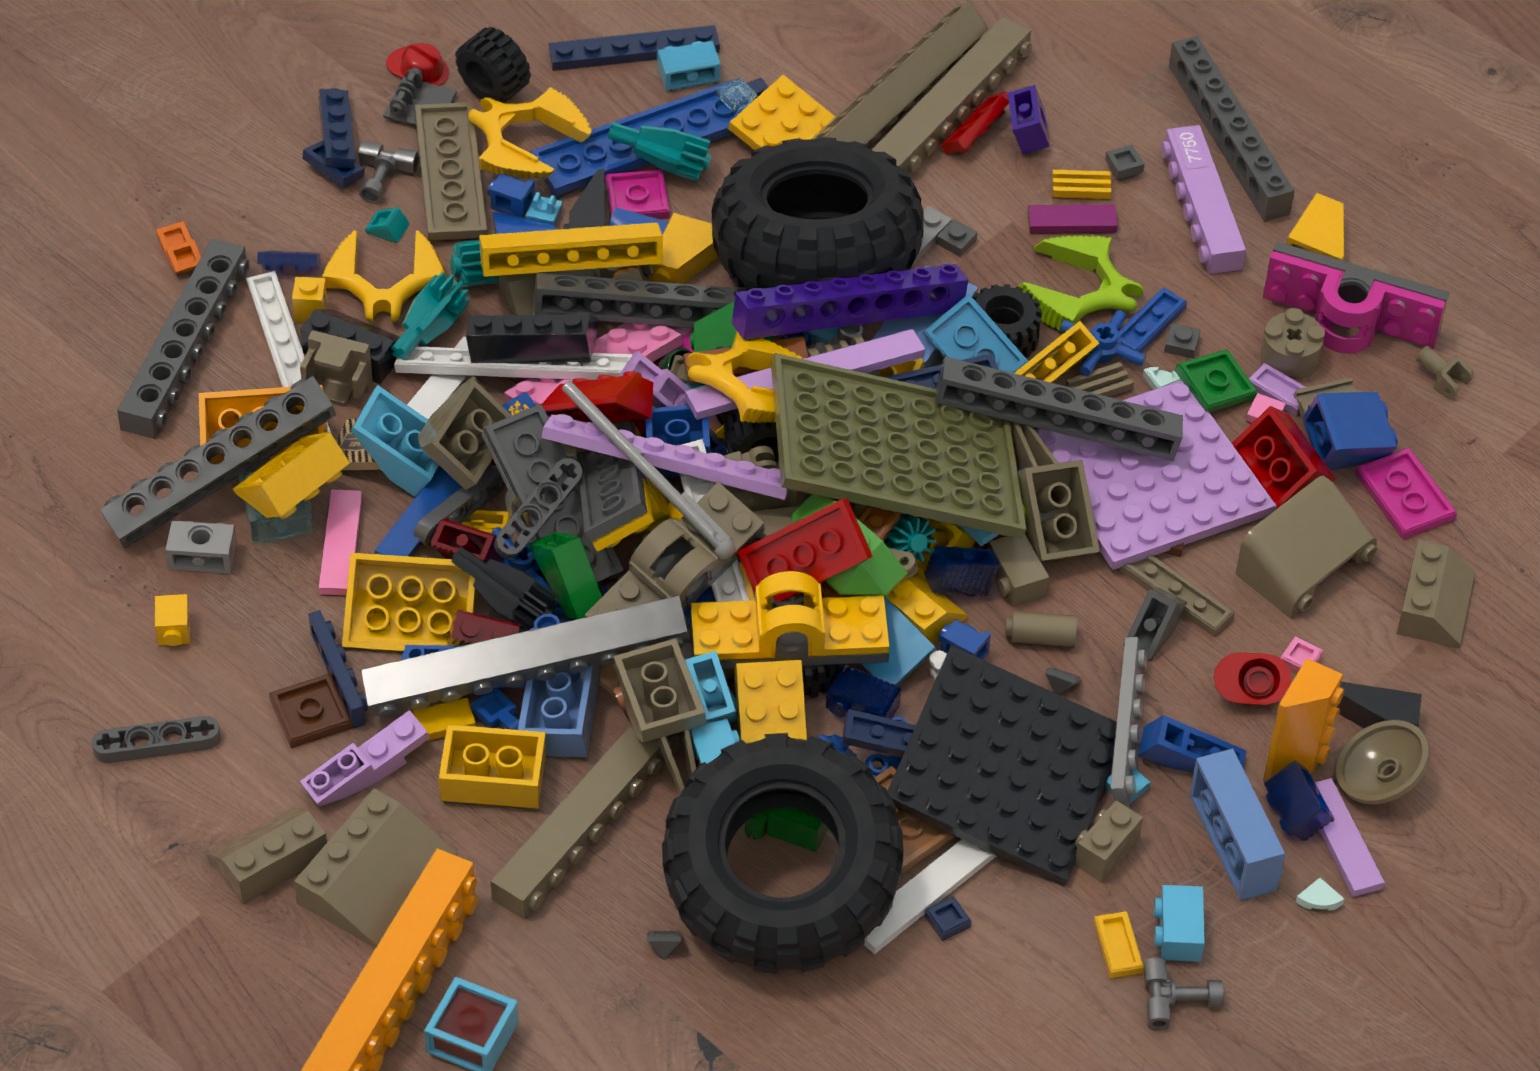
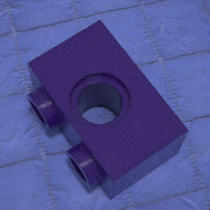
[1008,85,1050,155]

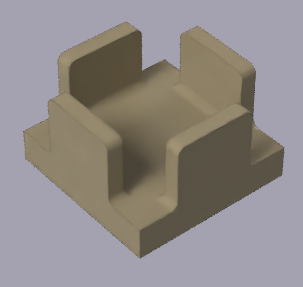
[300,330,373,407]

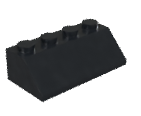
[466,314,599,363]

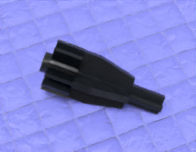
[451,546,558,631]

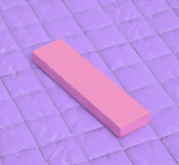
[319,490,363,595]

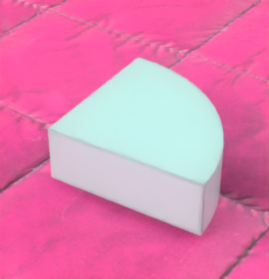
[1143,367,1182,390]
[1296,878,1344,911]

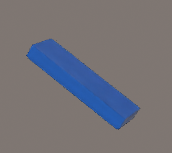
[1118,287,1187,353]

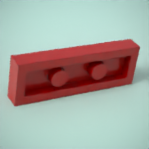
[941,91,1009,155]

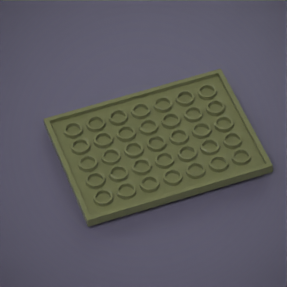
[771,353,1026,539]

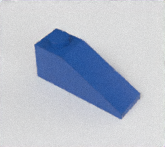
[1138,715,1246,773]

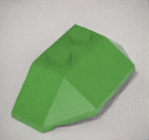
[792,494,907,597]

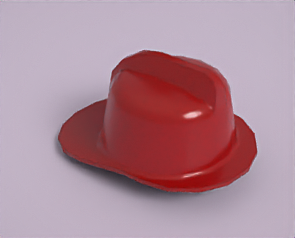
[386,43,449,86]
[1213,652,1292,705]

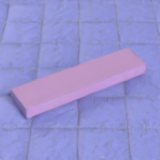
[1300,778,1385,897]

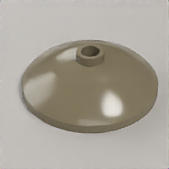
[1336,720,1431,804]

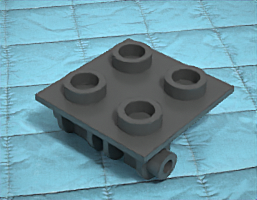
[383,68,457,126]

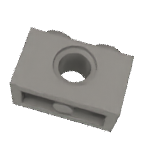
[165,521,237,574]

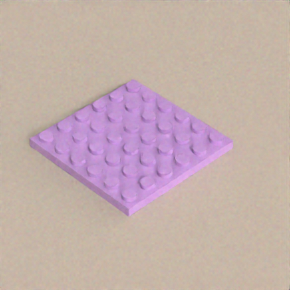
[1035,381,1276,570]

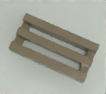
[1066,362,1134,397]

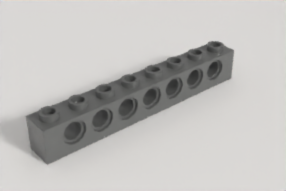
[1169,36,1295,222]
[117,239,250,439]
[533,273,749,328]
[935,356,1183,461]
[99,376,336,549]

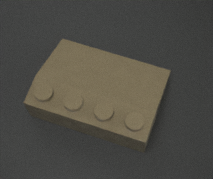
[294,788,457,948]

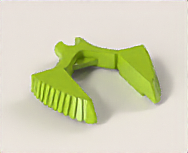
[1015,235,1144,330]

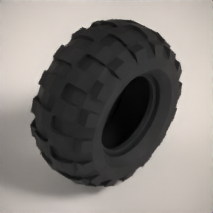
[711,137,924,290]
[662,733,904,974]

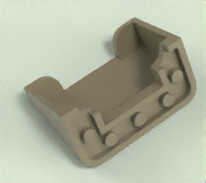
[1235,475,1378,618]

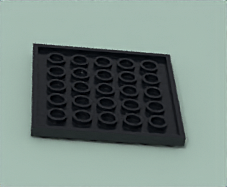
[887,645,1117,886]

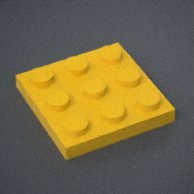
[728,75,835,150]

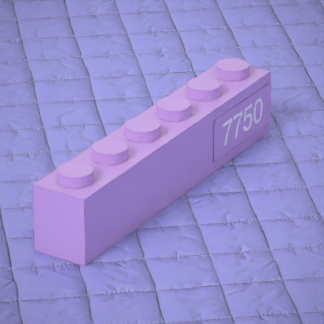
[1161,125,1246,274]

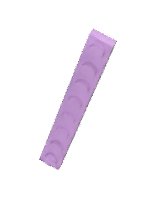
[542,414,791,500]

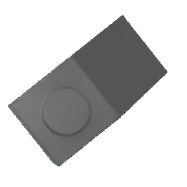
[1123,588,1187,660]

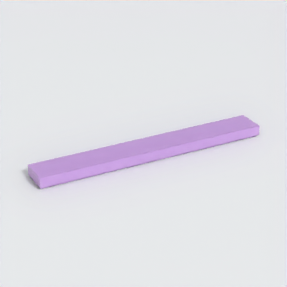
[685,329,925,420]

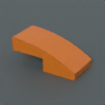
[156,221,201,275]

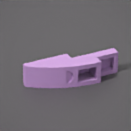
[619,351,722,433]
[300,710,430,806]

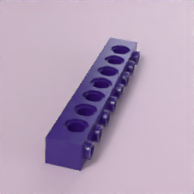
[732,264,969,340]

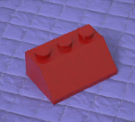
[541,371,654,423]
[1232,406,1336,509]

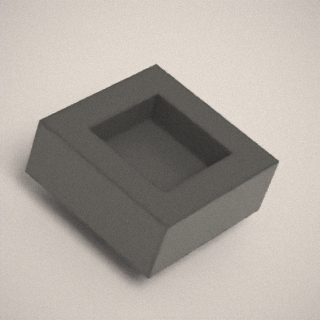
[1105,145,1145,179]
[936,219,978,257]
[1164,323,1201,358]

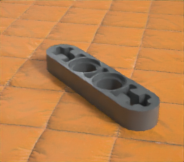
[494,458,582,559]
[413,465,506,547]
[91,716,221,763]

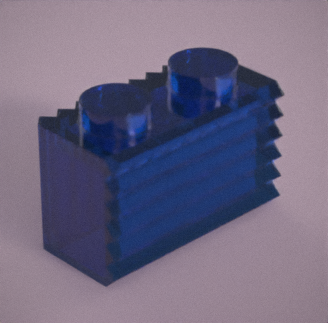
[924,546,1001,597]
[826,664,902,719]
[1264,760,1335,841]

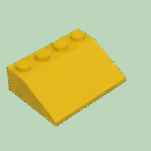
[342,553,479,652]

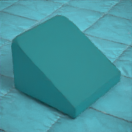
[365,208,409,242]

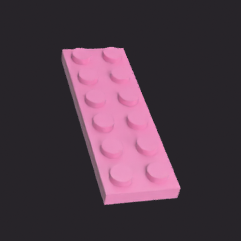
[504,323,683,419]

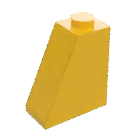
[1287,193,1344,261]
[649,213,719,284]

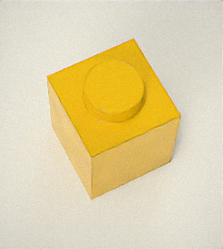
[292,277,328,323]
[155,594,190,646]

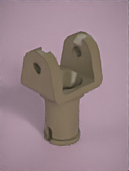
[1415,345,1474,399]

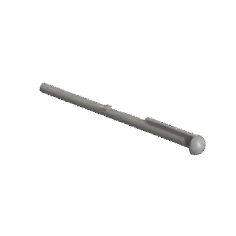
[562,381,735,560]

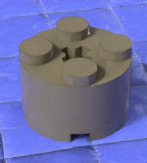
[1261,308,1325,380]

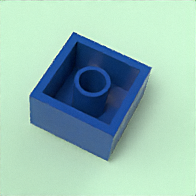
[645,405,711,478]

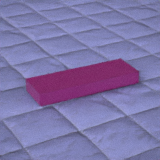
[1028,204,1118,233]

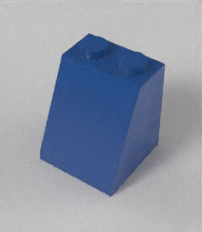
[1302,392,1398,471]

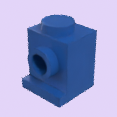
[488,174,535,218]
[939,619,991,660]

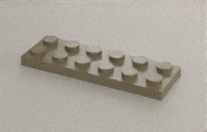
[415,102,487,240]

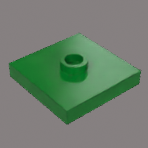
[1175,349,1258,413]

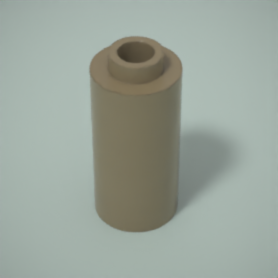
[1005,611,1077,647]

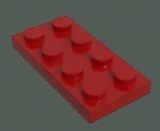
[737,498,873,602]

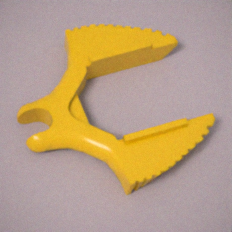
[468,87,591,179]
[322,231,447,323]
[686,332,802,423]

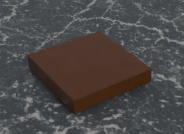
[269,673,352,748]

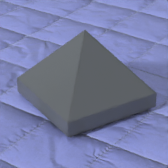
[1045,667,1081,695]
[647,930,681,959]

